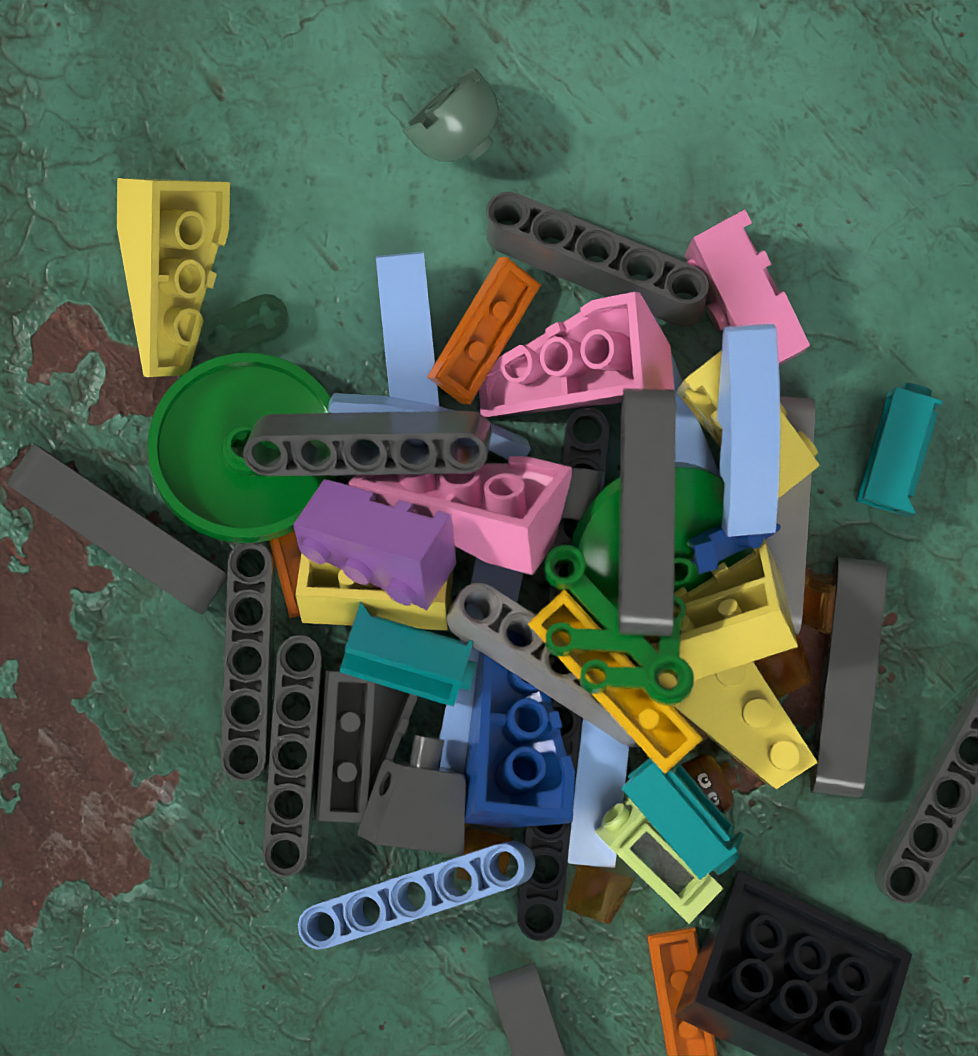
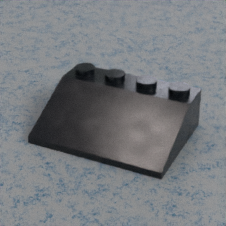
[674,871,912,1056]

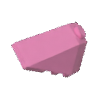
[479,292,674,419]
[348,456,572,575]

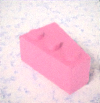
[684,210,810,366]

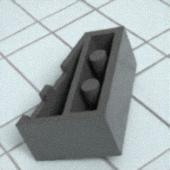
[313,670,418,823]

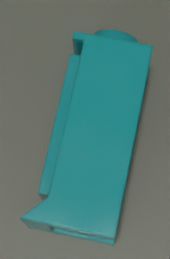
[856,383,943,517]
[340,602,477,707]
[621,758,744,880]

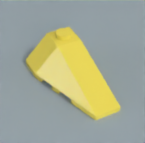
[117,178,230,377]

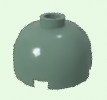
[402,68,499,162]

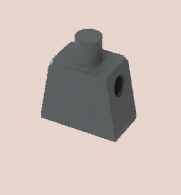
[358,734,466,856]

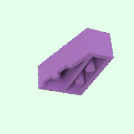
[293,479,457,610]

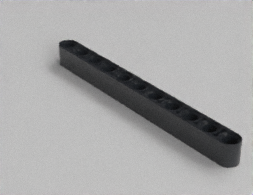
[517,407,610,941]

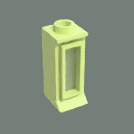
[595,797,723,924]

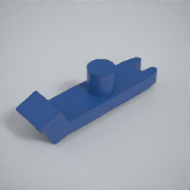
[687,524,780,574]

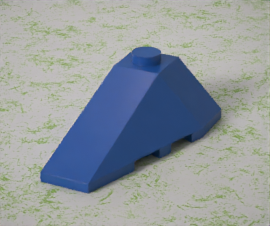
[464,630,575,828]

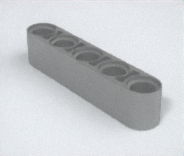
[765,396,815,634]
[446,583,640,747]

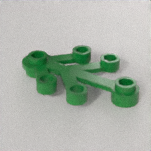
[544,545,694,706]

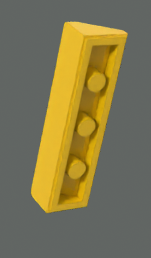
[528,590,702,774]

